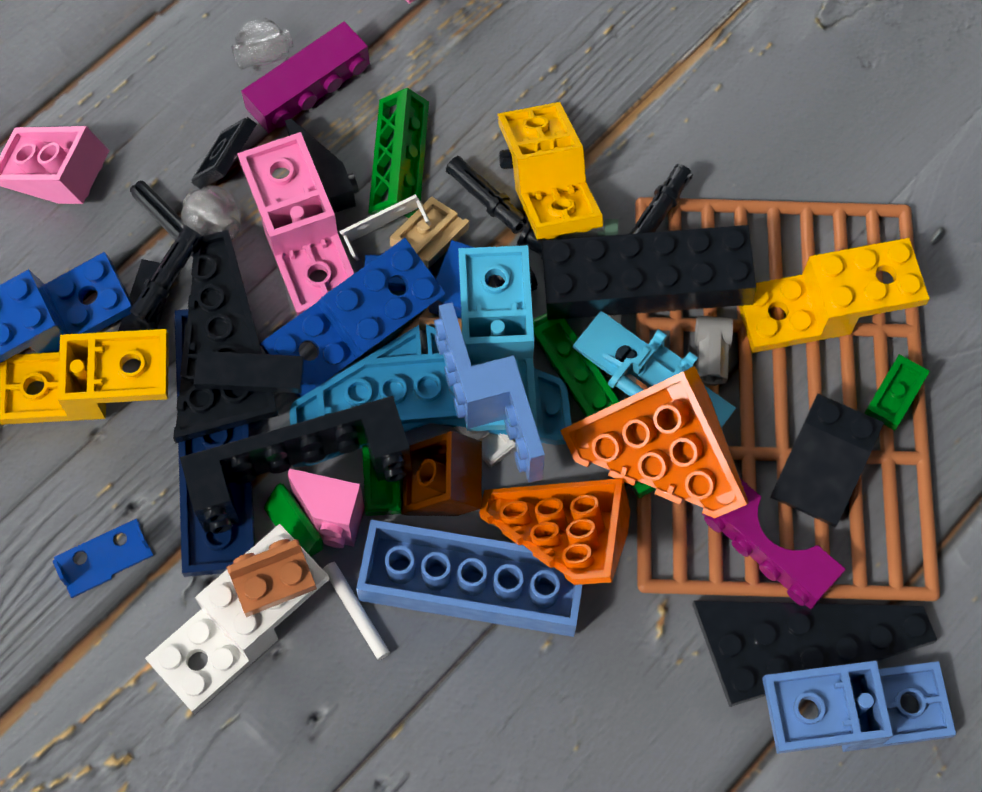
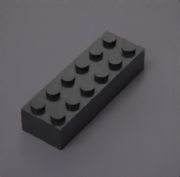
[542,225,756,320]

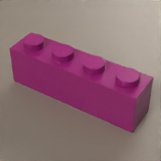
[241,21,370,134]

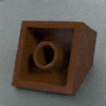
[401,431,482,516]

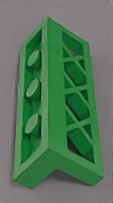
[368,88,429,218]

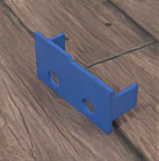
[53,518,154,598]

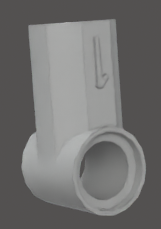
[694,315,733,386]

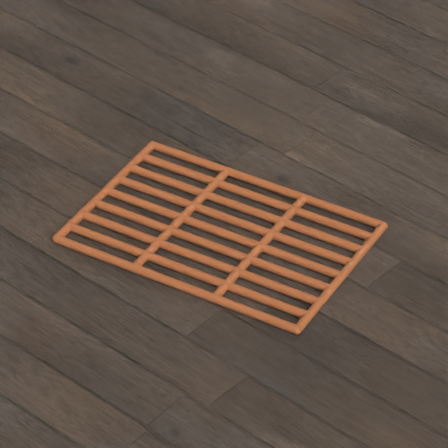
[635,197,940,602]

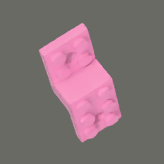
[237,132,354,316]

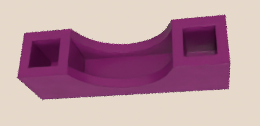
[701,477,846,609]

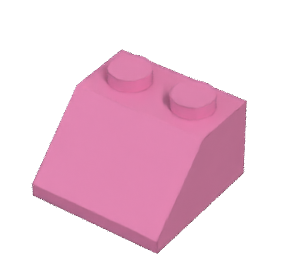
[287,468,365,548]

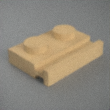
[390,196,469,269]

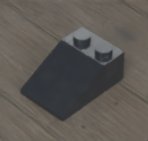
[770,393,884,527]

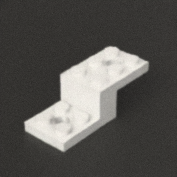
[145,524,329,715]

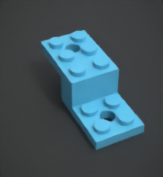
[458,245,537,431]

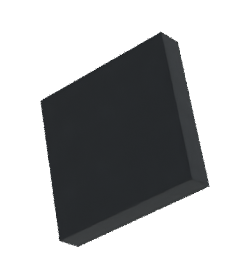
[191,117,257,189]

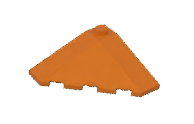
[560,366,749,518]
[479,478,631,585]

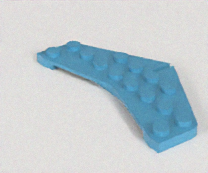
[290,324,572,467]

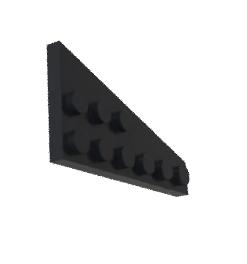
[692,600,937,707]

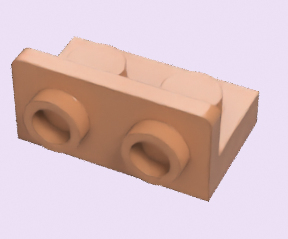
[226,539,317,617]

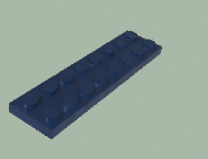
[174,309,255,577]

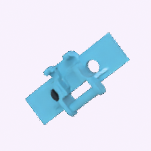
[572,311,736,428]

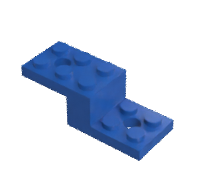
[260,238,446,398]
[0,252,133,363]

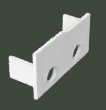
[340,194,432,261]

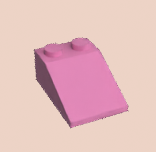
[0,126,109,204]

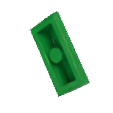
[264,483,324,557]

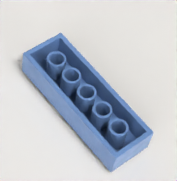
[356,520,583,637]

